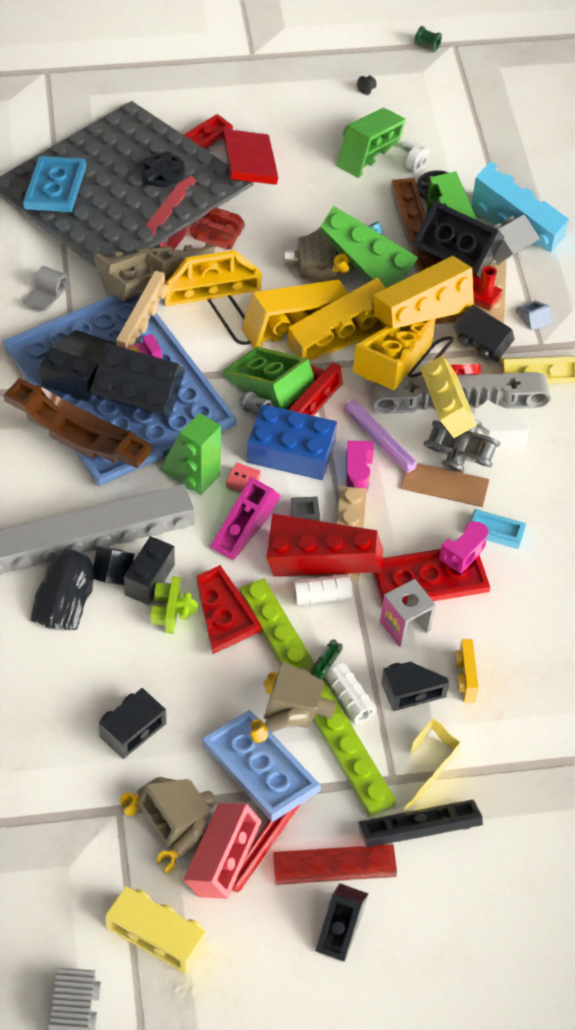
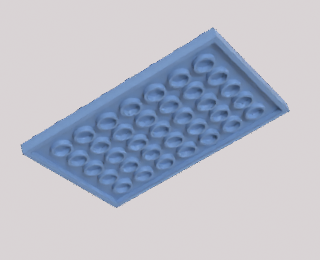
[2,293,237,487]

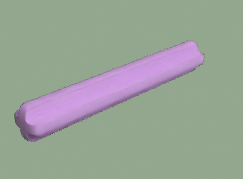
[345,400,417,473]

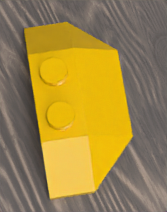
[164,250,262,307]

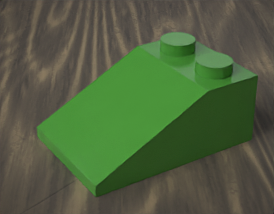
[222,346,315,409]

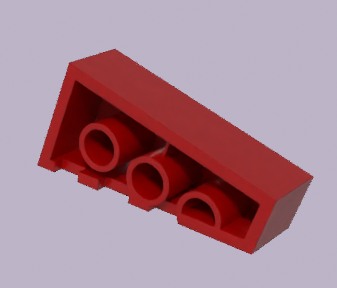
[266,513,383,577]

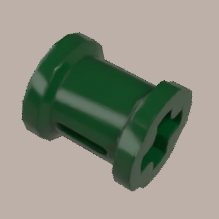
[414,25,443,52]

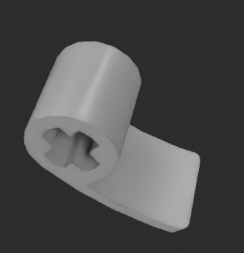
[22,266,68,311]

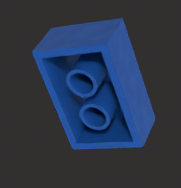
[247,404,337,480]

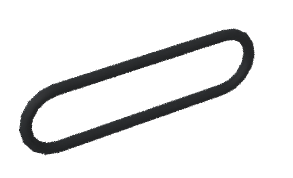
[207,295,251,345]
[407,336,454,378]

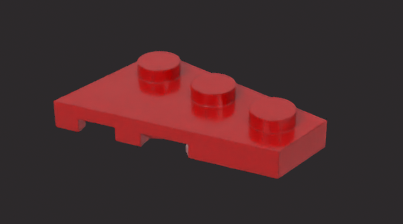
[196,565,262,655]

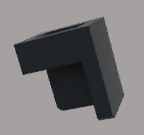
[93,546,135,585]

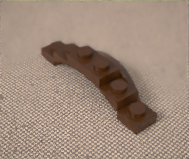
[4,378,152,468]

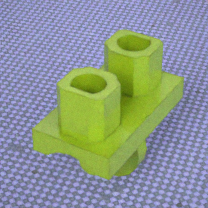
[150,576,198,634]

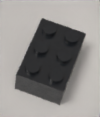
[412,201,504,279]
[90,343,186,419]

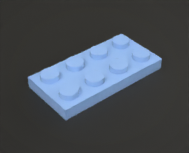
[202,710,320,822]

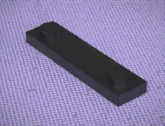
[358,799,483,848]

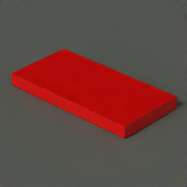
[223,128,279,185]
[372,549,491,605]

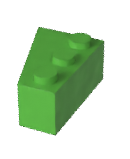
[426,171,477,220]

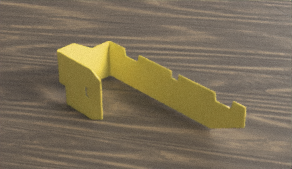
[404,719,461,811]

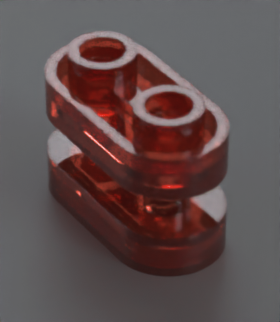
[189,207,245,250]

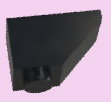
[381,661,449,711]
[315,883,369,962]

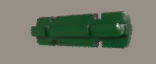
[310,639,343,679]

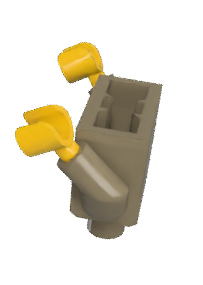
[284,228,350,282]
[249,662,337,743]
[120,777,215,873]

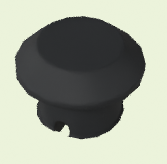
[357,75,377,95]

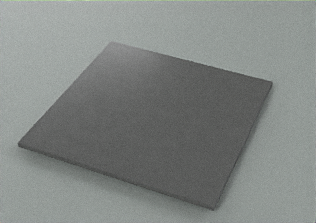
[0,101,253,268]

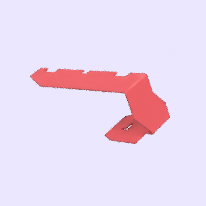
[146,176,196,250]

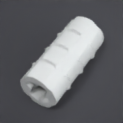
[293,574,352,605]
[325,664,376,724]

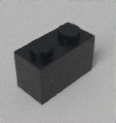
[454,304,515,362]
[124,536,175,606]
[99,688,167,759]

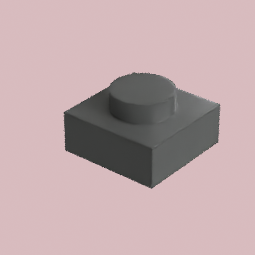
[291,496,320,521]

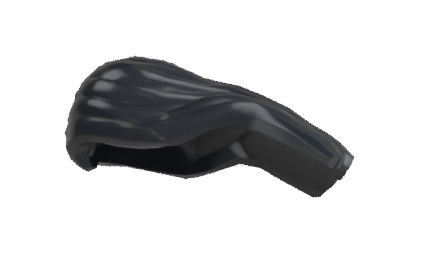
[30,548,94,630]

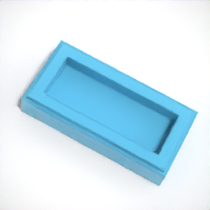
[470,509,526,549]

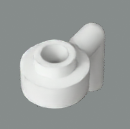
[403,139,430,172]

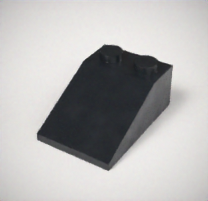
[40,329,116,402]

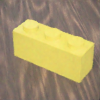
[420,355,477,438]
[105,886,206,974]

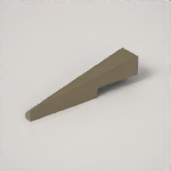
[94,243,215,302]

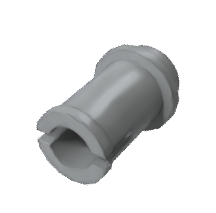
[239,391,273,413]

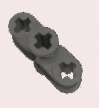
[423,419,501,473]

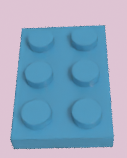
[23,156,86,212]

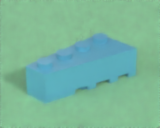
[471,161,569,252]

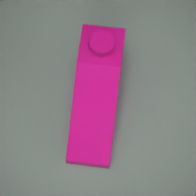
[210,477,281,560]

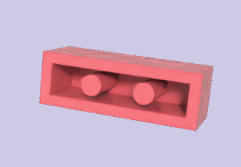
[183,803,262,899]

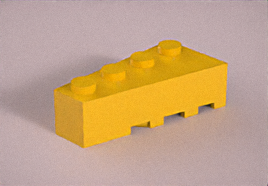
[373,256,474,329]
[287,277,389,361]
[242,279,348,348]
[352,319,435,391]

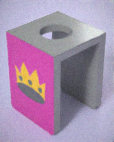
[380,579,436,647]

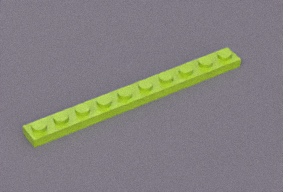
[239,578,396,817]

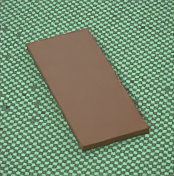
[401,463,490,507]

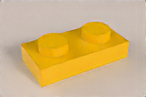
[455,639,479,703]

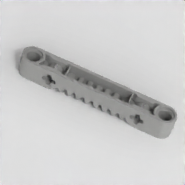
[371,372,551,414]

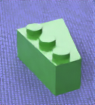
[336,107,406,178]
[160,413,221,495]

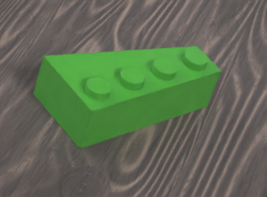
[319,205,418,288]

